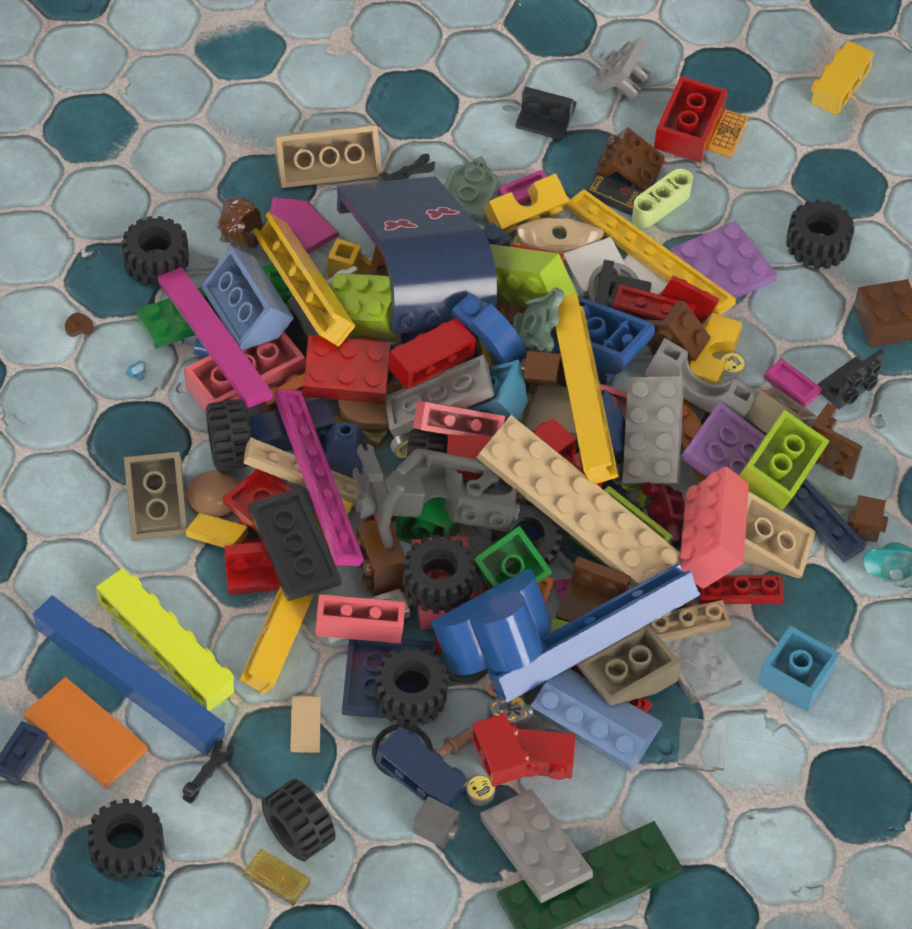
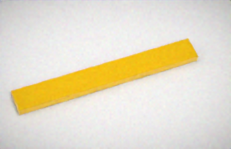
[566,189,736,315]

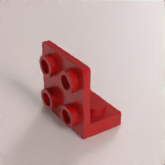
[660,276,719,325]

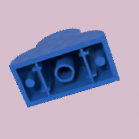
[550,296,655,385]
[431,568,552,675]

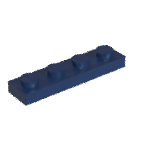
[789,478,866,563]

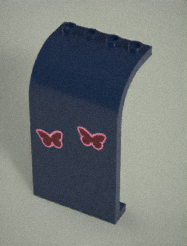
[337,176,497,334]

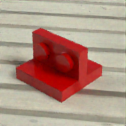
[223,469,293,538]
[224,538,281,595]

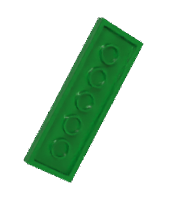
[135,263,293,349]

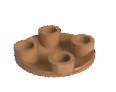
[187,470,239,517]

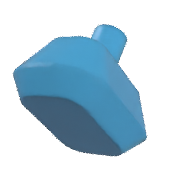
[126,360,146,381]

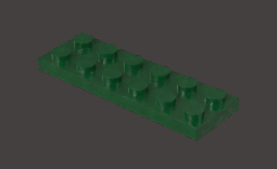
[497,821,684,929]

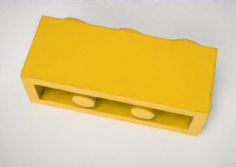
[810,40,874,115]

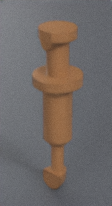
[434,728,472,760]

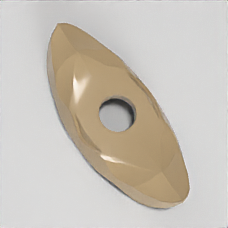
[516,218,604,254]

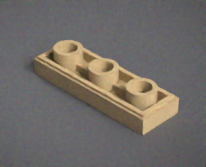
[649,600,731,642]

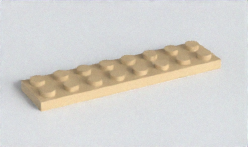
[476,415,682,587]

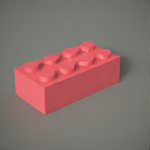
[184,331,305,413]
[680,466,749,589]

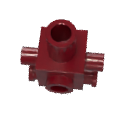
[642,482,685,548]

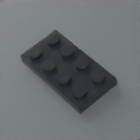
[248,488,342,601]

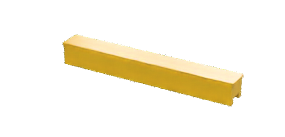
[252,212,355,347]
[556,293,618,484]
[239,498,353,695]

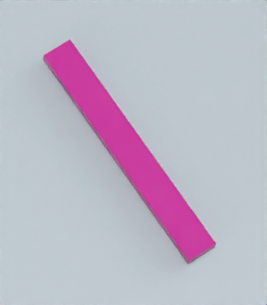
[158,267,273,408]
[273,389,364,566]

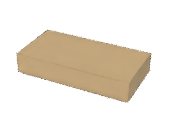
[290,696,321,753]

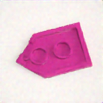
[270,197,339,254]

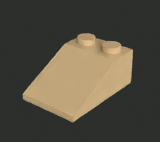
[744,492,816,578]

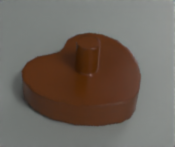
[65,313,93,337]

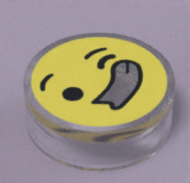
[720,352,746,379]

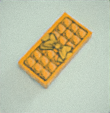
[708,109,748,158]

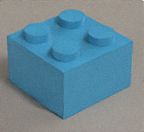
[758,626,840,712]

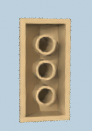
[273,124,382,188]

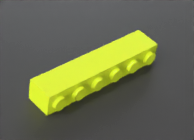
[96,568,234,711]

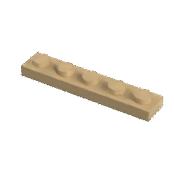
[244,438,361,508]

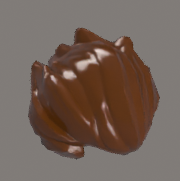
[217,197,263,249]

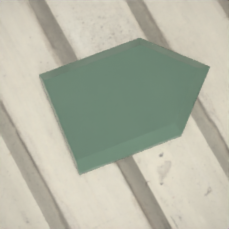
[444,156,499,223]

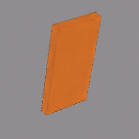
[23,677,148,789]

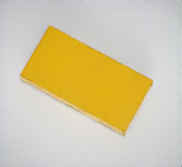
[186,513,249,548]

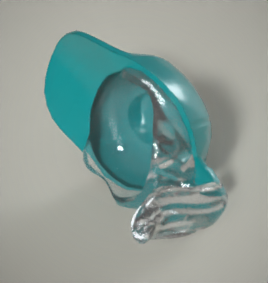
[863,542,912,588]

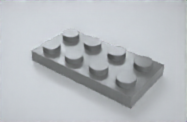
[385,355,494,438]
[623,376,684,486]
[480,789,593,903]

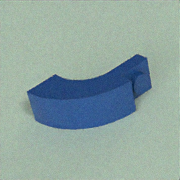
[452,292,527,366]

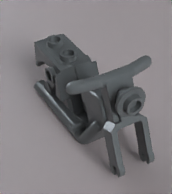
[352,444,520,548]

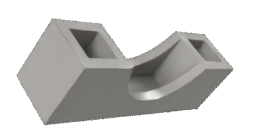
[643,338,758,418]

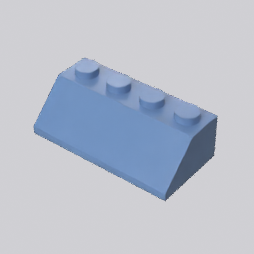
[201,246,294,350]
[531,668,663,773]

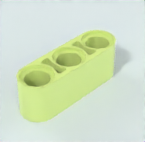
[632,168,693,228]

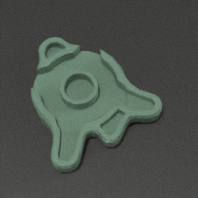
[511,288,564,353]

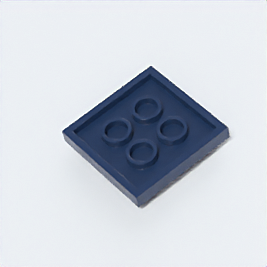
[342,639,435,721]

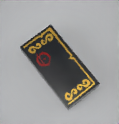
[587,173,643,215]

